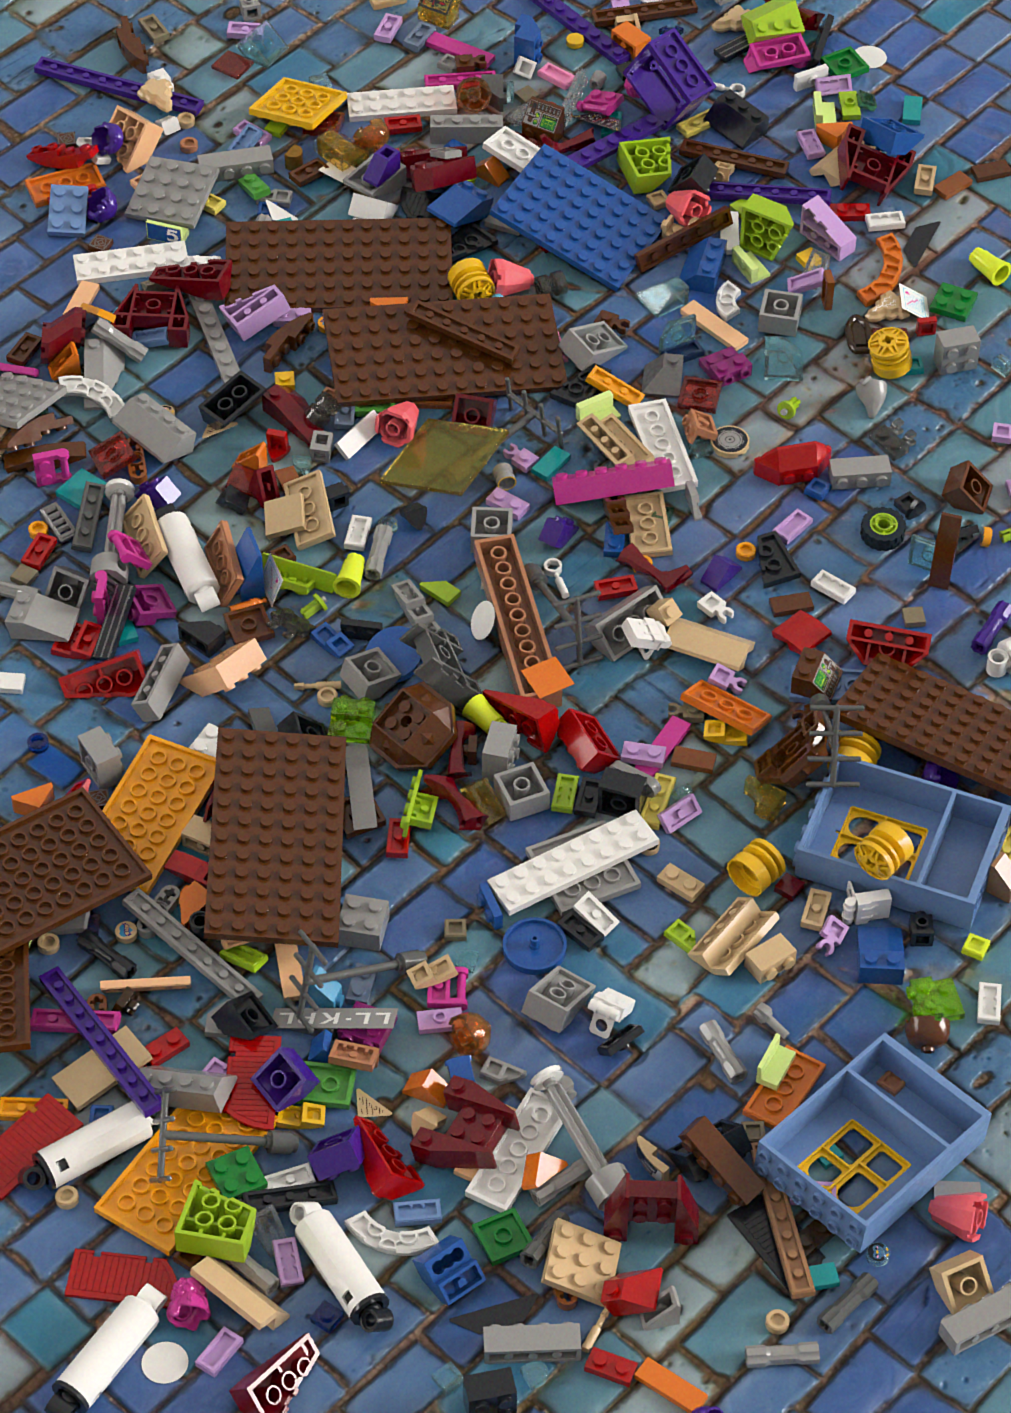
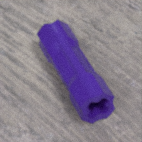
[971,600,1011,655]

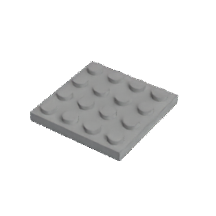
[125,156,220,229]
[0,372,67,429]
[525,820,641,917]

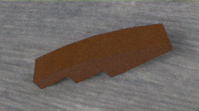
[4,441,86,474]
[601,495,634,535]
[928,512,962,590]

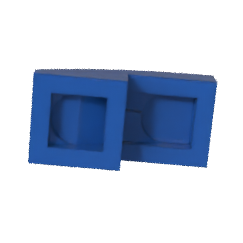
[310,622,355,658]

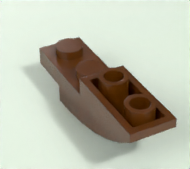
[116,16,149,74]
[263,313,315,373]
[0,412,74,452]

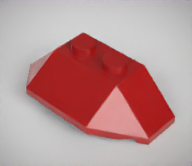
[753,441,832,486]
[846,619,932,667]

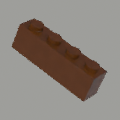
[678,1116,766,1206]

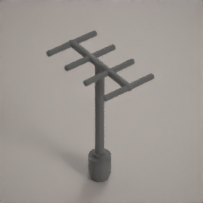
[442,377,564,488]
[524,563,604,670]
[806,693,864,788]
[285,929,428,1034]
[149,1086,299,1183]

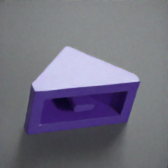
[701,555,742,592]

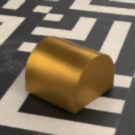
[284,144,303,171]

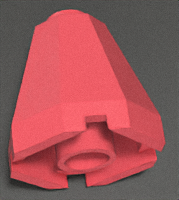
[665,190,712,227]
[487,259,534,296]
[375,401,419,448]
[928,1192,988,1243]

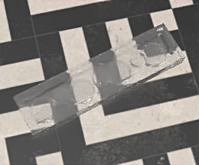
[562,68,588,128]

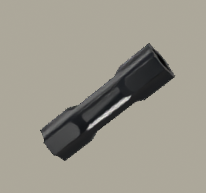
[76,929,137,980]

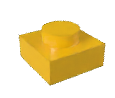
[275,371,295,390]

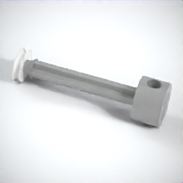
[89,478,135,596]
[530,1065,633,1211]

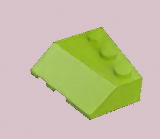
[740,0,805,44]
[616,137,672,194]
[740,193,794,261]
[174,1179,257,1263]

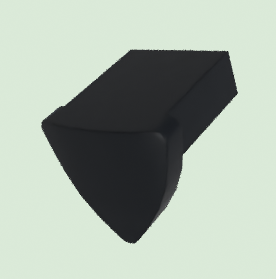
[215,484,250,515]
[894,491,926,520]
[399,502,427,530]

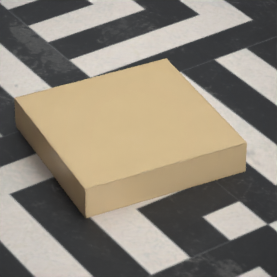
[264,492,306,539]

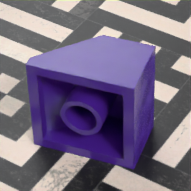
[250,1047,320,1112]
[307,1125,365,1181]

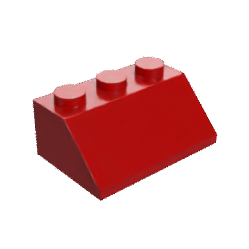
[557,708,621,774]

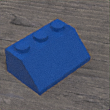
[860,117,925,157]
[677,237,727,294]

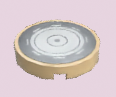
[710,426,749,459]

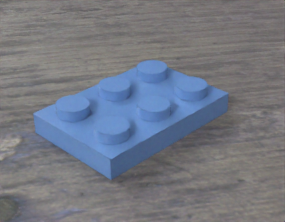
[47,184,88,238]

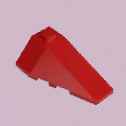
[58,648,147,698]
[482,689,560,753]

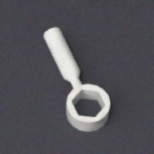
[704,82,745,98]
[544,558,570,599]

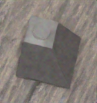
[641,353,684,399]
[44,566,91,610]

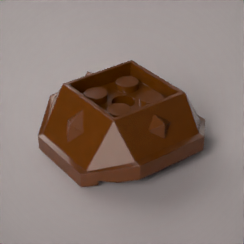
[369,681,458,771]
[754,711,828,789]

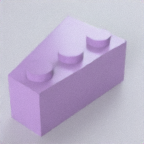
[800,195,857,261]
[219,284,291,341]

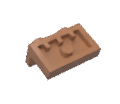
[682,409,718,444]
[328,1039,380,1072]

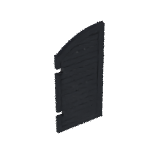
[400,186,483,228]
[727,1194,826,1293]

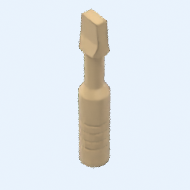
[294,681,341,690]
[581,1308,610,1353]

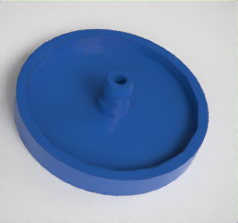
[365,626,423,683]
[503,917,567,975]

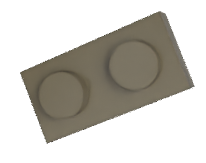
[138,13,170,44]

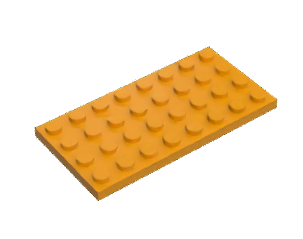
[102,734,216,896]
[93,1096,279,1257]

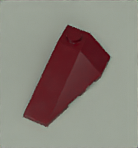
[149,259,233,301]
[262,384,325,446]
[229,1333,320,1413]

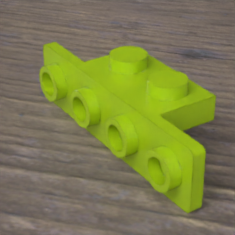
[261,552,337,595]
[400,769,439,837]

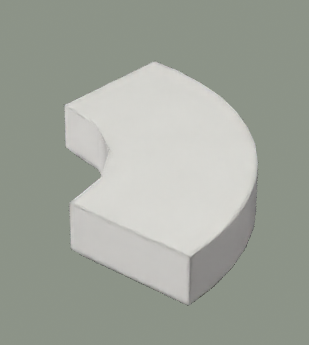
[716,280,741,322]

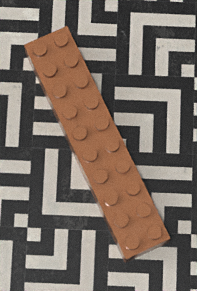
[474,534,563,707]

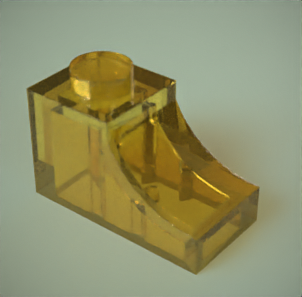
[744,775,786,823]
[460,777,506,826]

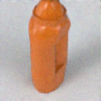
[228,598,267,612]

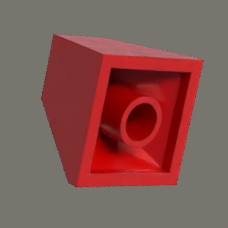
[600,1267,663,1317]

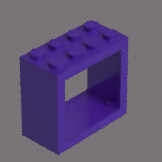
[623,28,717,131]

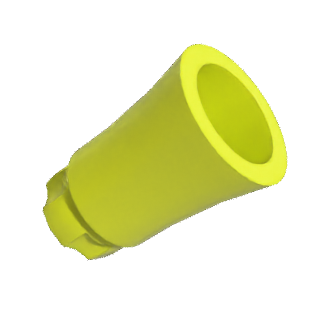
[969,247,1011,286]
[333,552,365,598]
[462,694,507,734]

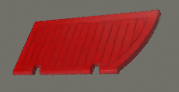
[223,1036,282,1131]
[0,1093,84,1201]
[64,1248,177,1309]

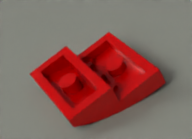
[772,610,832,655]
[51,620,102,659]

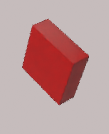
[915,316,937,337]

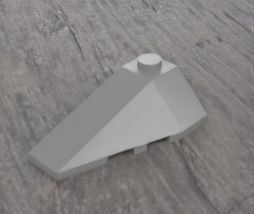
[84,338,125,410]

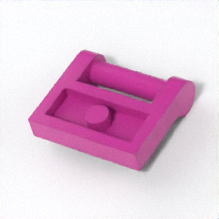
[576,89,624,116]
[32,448,72,487]
[107,530,153,570]
[91,570,110,625]
[427,967,468,1011]

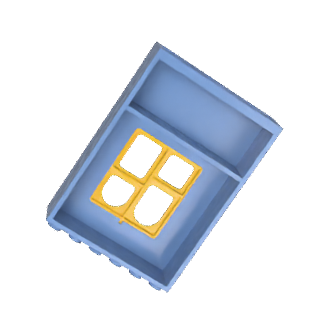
[792,753,1011,930]
[754,1033,992,1253]

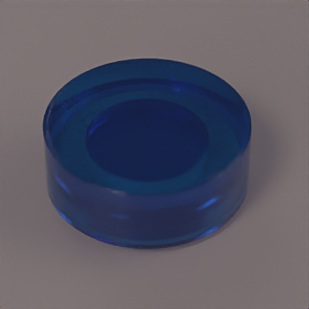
[27,733,49,754]

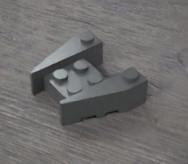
[399,623,484,710]

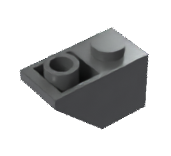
[481,74,507,112]

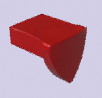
[266,428,291,463]

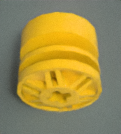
[447,258,496,300]
[868,327,913,379]
[827,730,882,769]
[854,821,914,881]
[727,838,786,897]

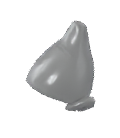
[855,375,887,419]

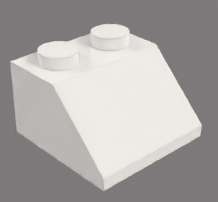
[348,193,399,219]

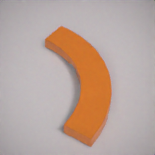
[856,233,903,307]

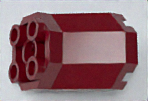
[40,307,86,364]

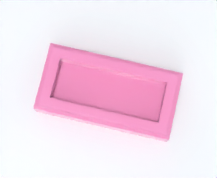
[537,62,577,90]

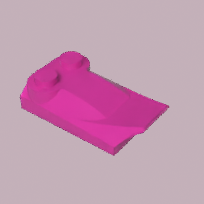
[743,33,811,73]

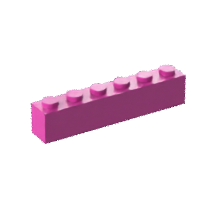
[552,457,675,505]

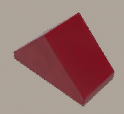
[249,464,280,508]

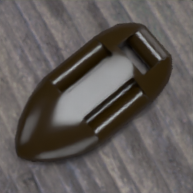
[844,314,872,355]

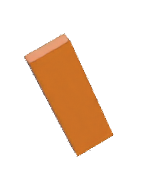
[634,1357,708,1413]

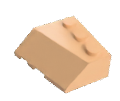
[109,105,164,173]
[179,638,267,697]

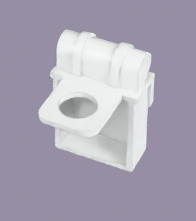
[621,617,672,660]
[842,881,892,925]
[588,988,636,1039]

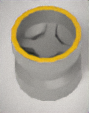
[492,463,516,491]

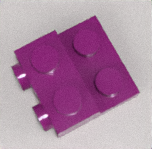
[699,346,752,389]
[128,584,177,626]
[338,1001,398,1054]

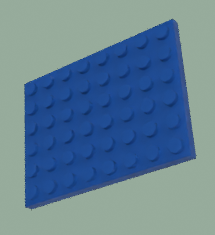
[489,143,667,292]

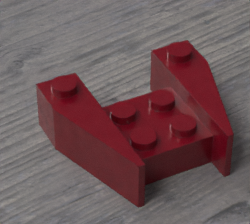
[837,123,916,206]
[400,146,477,192]
[111,284,190,348]
[410,1075,520,1169]
[603,1173,699,1245]

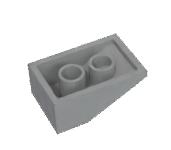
[343,154,406,197]
[558,321,628,371]
[4,592,81,642]
[521,965,596,1033]

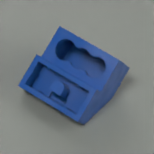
[514,13,543,66]
[412,1235,486,1306]

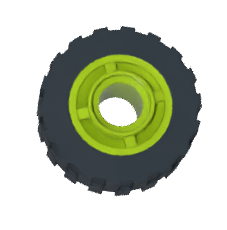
[860,507,906,551]

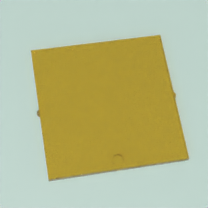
[380,418,509,496]

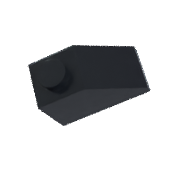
[178,621,226,658]

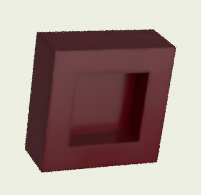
[774,872,805,902]

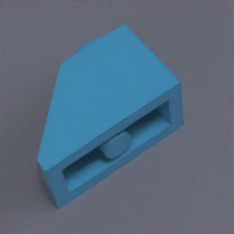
[308,965,345,1008]

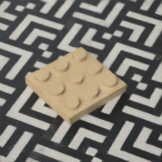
[541,1218,622,1308]

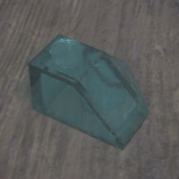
[659,314,696,355]

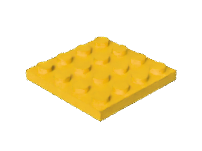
[249,77,347,130]

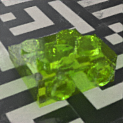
[328,695,376,744]
[906,976,965,1021]

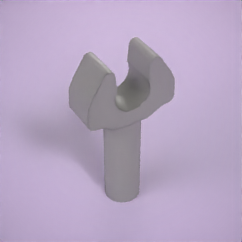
[753,1002,790,1039]

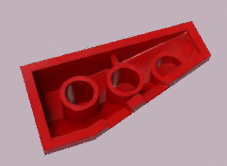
[353,1115,425,1200]

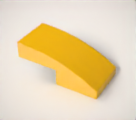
[703,720,748,746]
[276,1102,326,1129]

